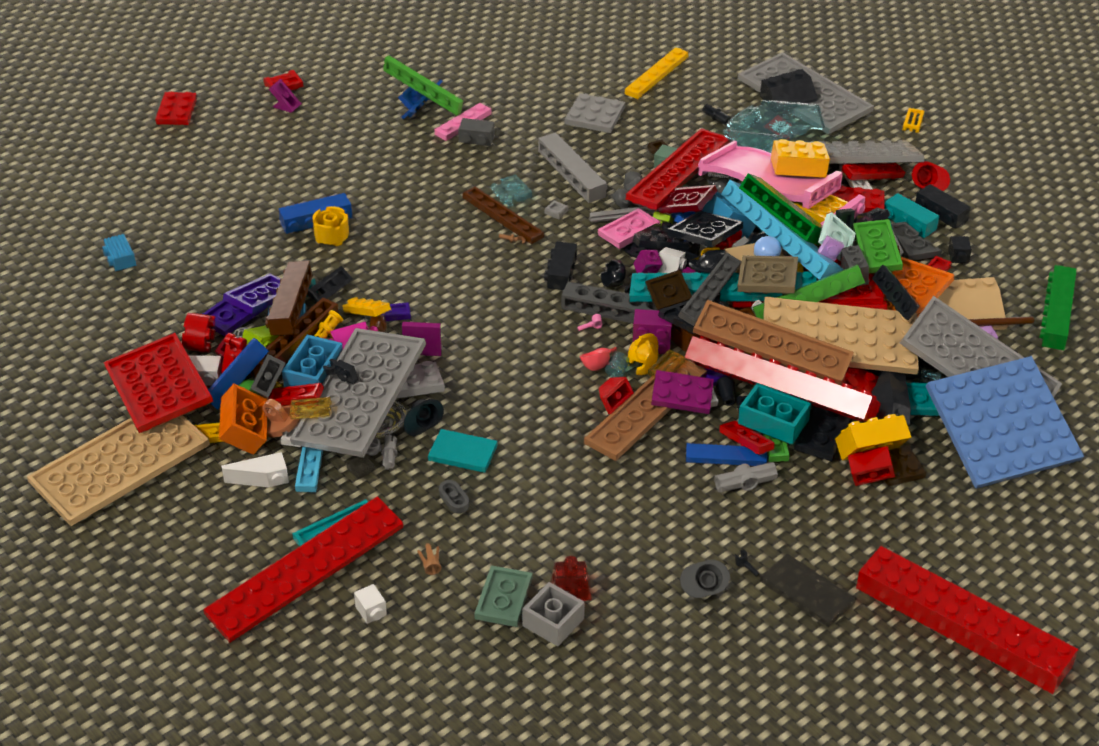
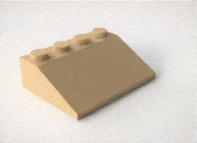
[938,277,1008,330]

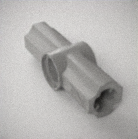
[714,462,778,492]

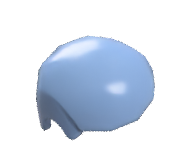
[754,236,781,256]

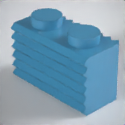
[102,233,136,272]

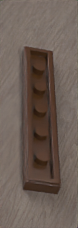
[462,187,544,244]

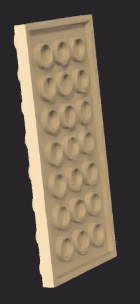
[763,297,919,374]
[27,415,210,526]

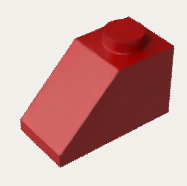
[599,377,634,414]

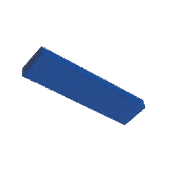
[208,338,269,410]
[686,443,767,466]

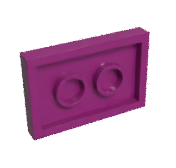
[651,370,714,414]

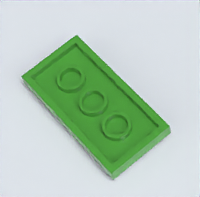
[853,219,903,273]

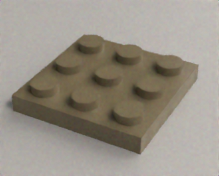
[737,255,798,294]

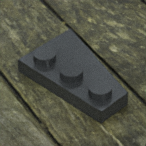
[892,222,942,261]

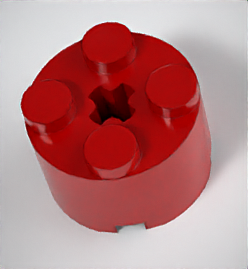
[182,312,216,353]

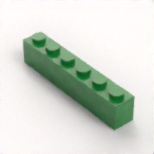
[739,173,823,245]
[1039,265,1077,351]

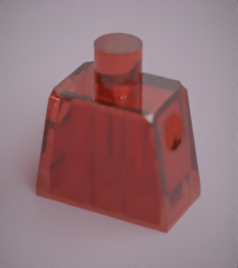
[550,556,592,601]

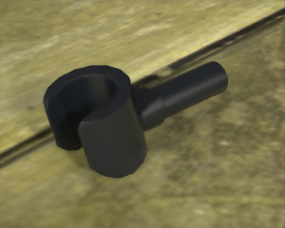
[735,550,760,577]

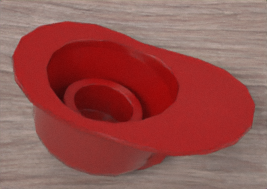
[912,161,950,191]

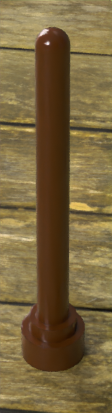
[968,316,1035,326]

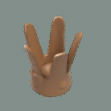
[417,543,441,575]

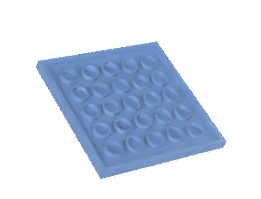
[926,356,1084,489]

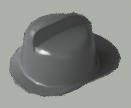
[680,560,730,598]

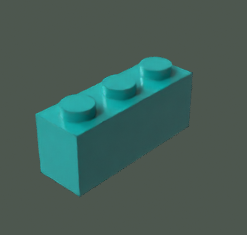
[884,193,939,238]

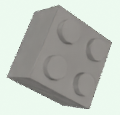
[522,582,585,646]

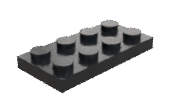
[794,406,852,461]

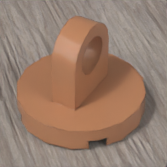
[262,399,300,438]

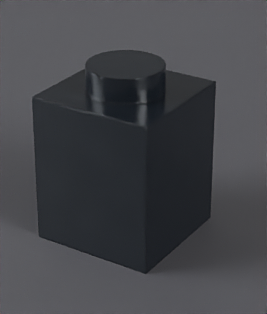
[948,236,972,263]

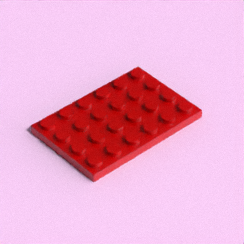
[103,333,214,433]

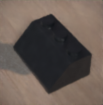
[760,69,818,113]

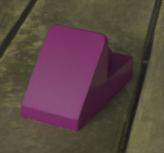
[269,79,301,113]

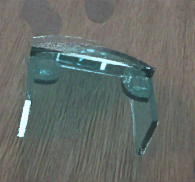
[723,100,825,153]

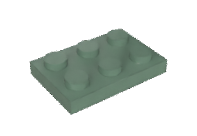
[474,565,533,627]

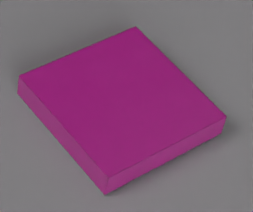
[402,322,442,356]

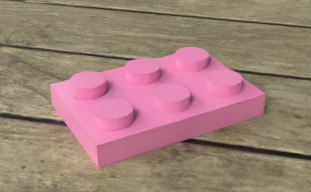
[598,208,660,249]

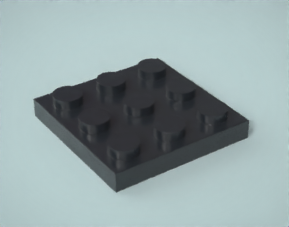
[668,211,743,248]

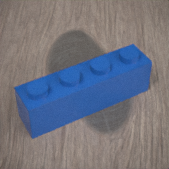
[278,193,352,234]

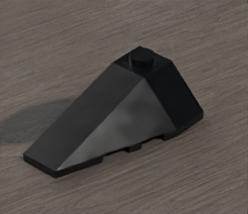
[871,371,911,426]

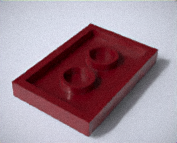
[658,185,718,214]

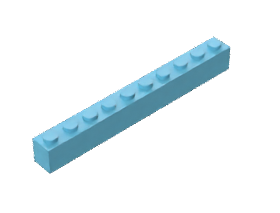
[721,180,844,280]

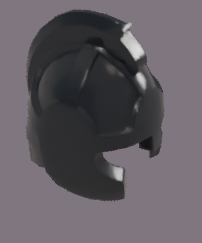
[688,249,726,274]

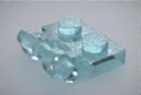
[491,174,532,206]

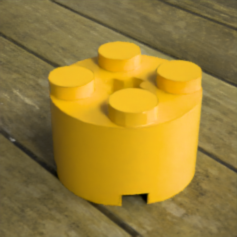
[313,206,349,246]

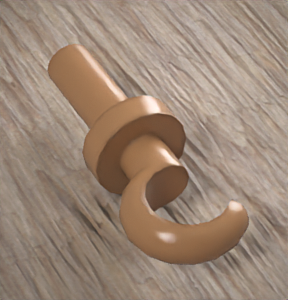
[499,234,526,244]

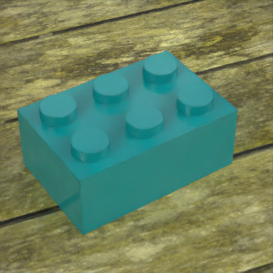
[738,383,811,444]

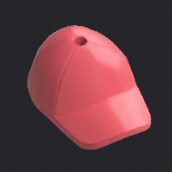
[580,347,617,371]

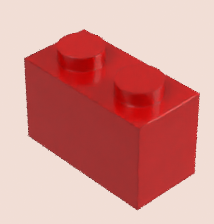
[848,446,895,486]

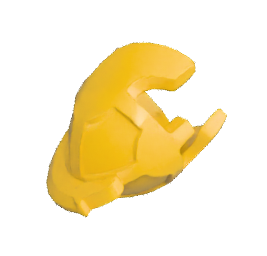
[626,333,658,375]

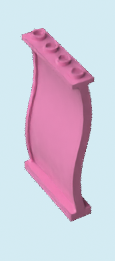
[698,141,843,209]

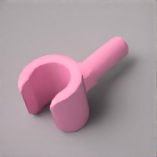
[577,314,603,331]

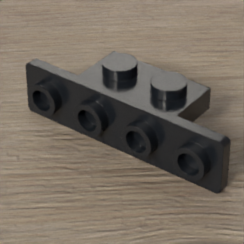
[872,265,919,320]

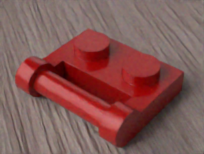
[263,70,304,90]

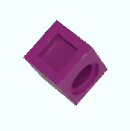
[633,250,663,273]

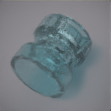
[605,352,629,378]

